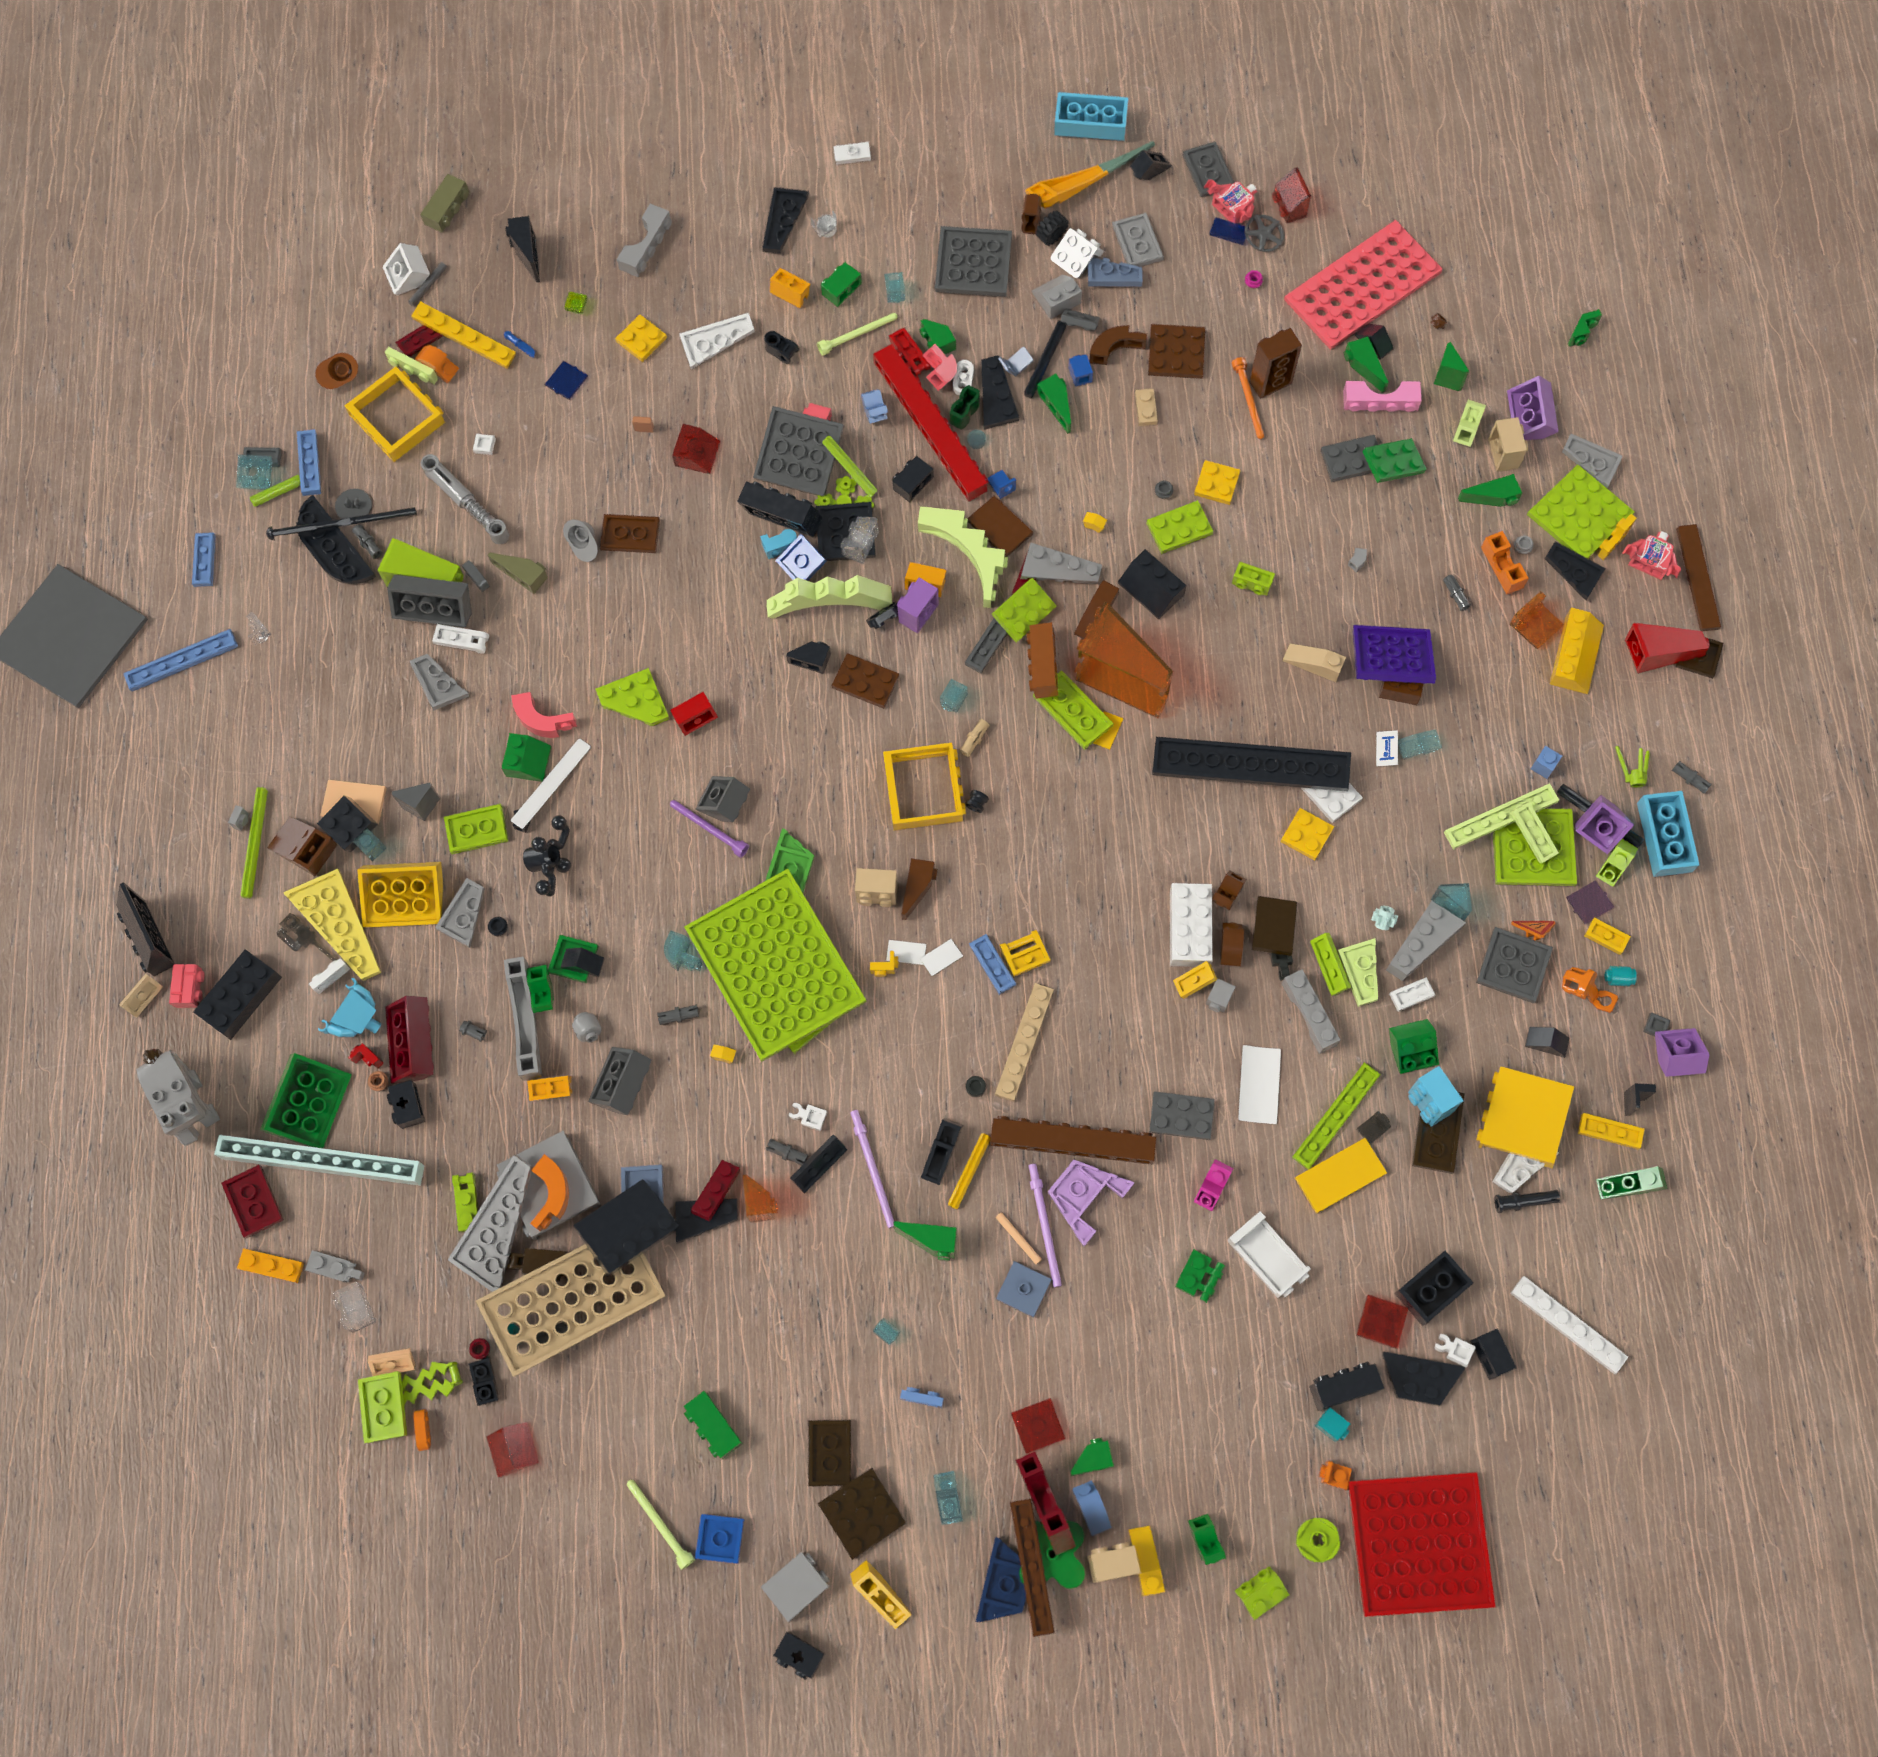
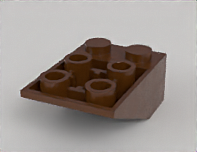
[267,816,337,877]

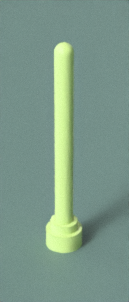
[817,313,898,356]
[627,1480,695,1570]

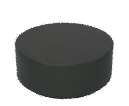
[966,1076,986,1097]

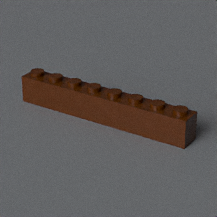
[990,1116,1156,1165]

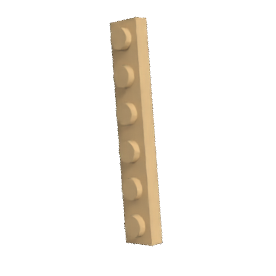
[995,983,1054,1102]

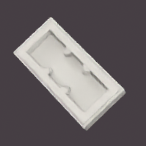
[834,142,871,165]
[1389,977,1435,1012]

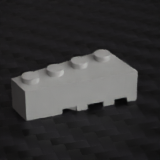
[1386,901,1466,981]

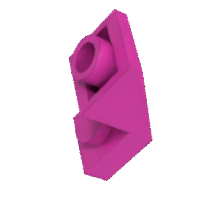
[1194,1159,1233,1211]

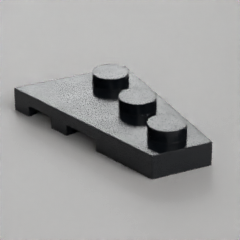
[1545,541,1606,600]
[675,1198,738,1244]

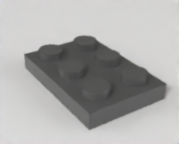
[1320,434,1378,483]
[1149,1091,1215,1140]

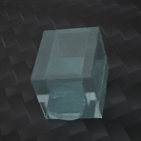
[884,272,905,303]
[940,679,968,713]
[353,828,387,862]

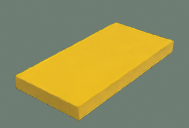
[1294,1138,1387,1214]

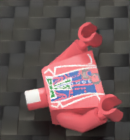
[1204,179,1257,227]
[1622,532,1681,580]

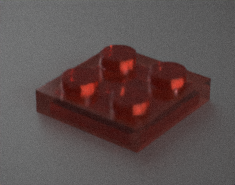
[1356,1295,1409,1349]
[1011,1398,1066,1454]

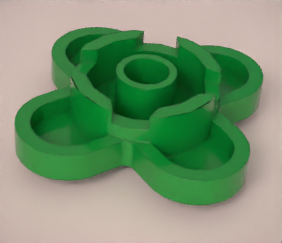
[1019,1520,1085,1589]

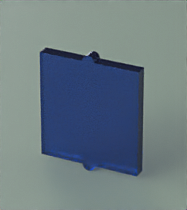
[545,360,588,400]

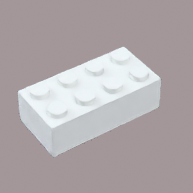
[1170,883,1212,967]

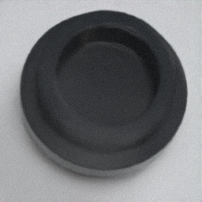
[488,917,508,936]

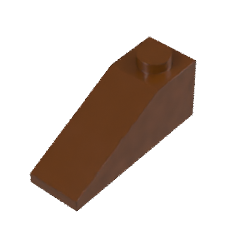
[901,858,938,920]

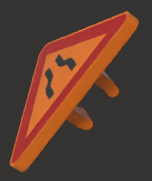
[1511,921,1556,941]

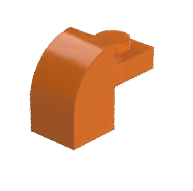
[414,345,459,383]

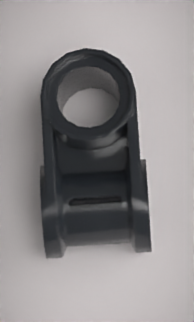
[764,331,799,364]

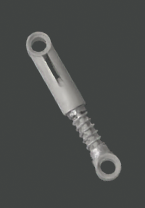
[421,454,509,544]

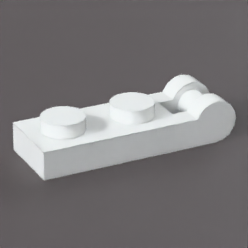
[432,624,489,654]

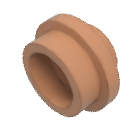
[368,1071,388,1091]

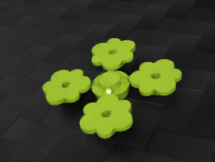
[814,476,874,508]

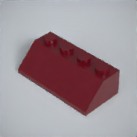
[385,995,434,1084]

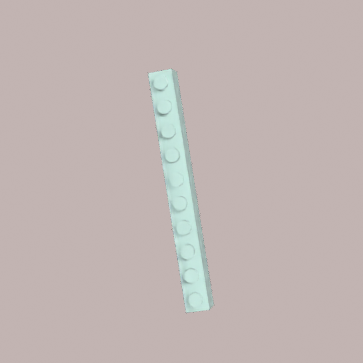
[214,1135,425,1186]

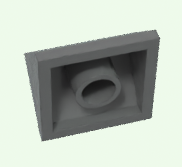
[392,782,440,821]

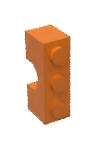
[1481,531,1529,595]

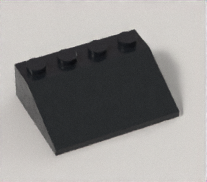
[116,882,175,976]
[573,1179,679,1277]

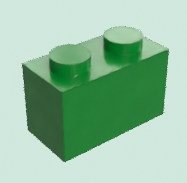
[821,262,862,307]

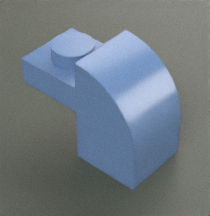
[860,389,888,424]
[1072,1480,1112,1536]

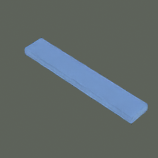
[123,629,238,692]

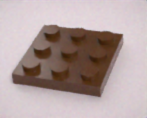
[1148,324,1206,379]

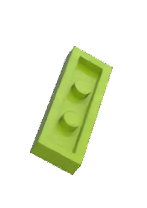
[1310,933,1351,996]

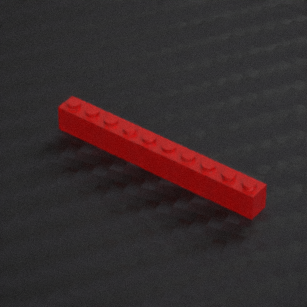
[873,344,989,502]

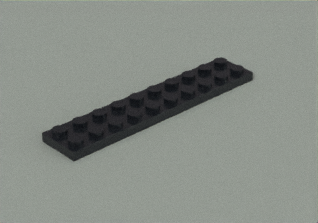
[1152,737,1351,791]

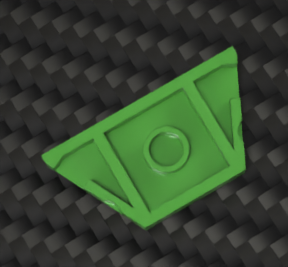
[765,828,815,893]

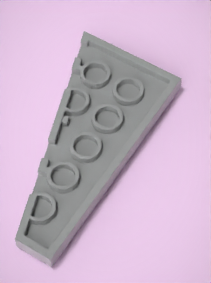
[448,1155,533,1292]

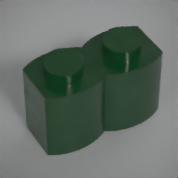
[950,385,980,430]

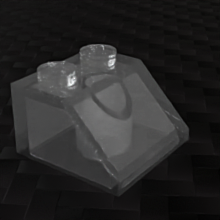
[840,517,879,564]

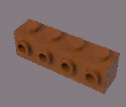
[1027,622,1059,699]

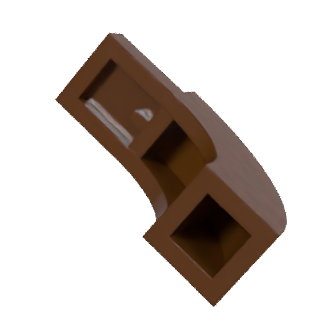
[1089,325,1147,365]

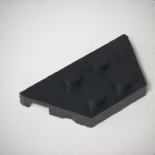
[1382,1352,1465,1406]

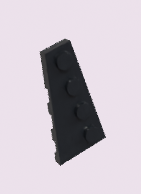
[981,355,1019,430]

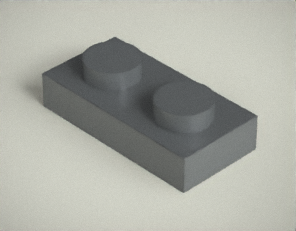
[1061,309,1100,331]

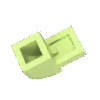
[1453,399,1486,447]

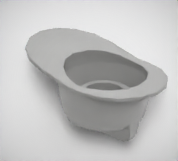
[563,519,598,562]

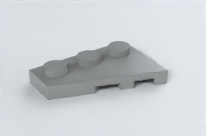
[410,654,469,711]
[435,878,485,948]

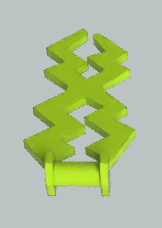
[402,1362,463,1406]

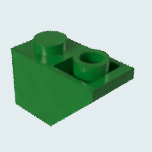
[919,319,956,355]

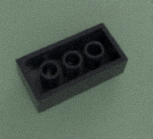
[737,481,823,538]
[193,949,282,1040]

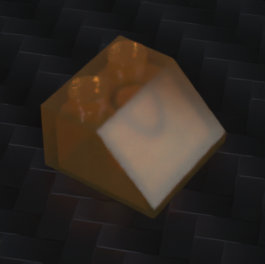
[743,1174,778,1223]

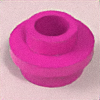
[1245,270,1263,288]

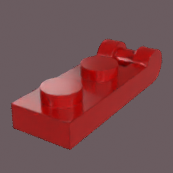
[889,327,931,377]

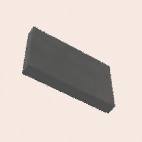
[1182,141,1234,198]

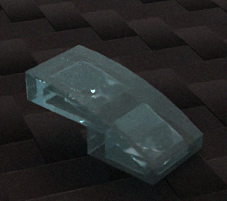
[1398,730,1442,760]

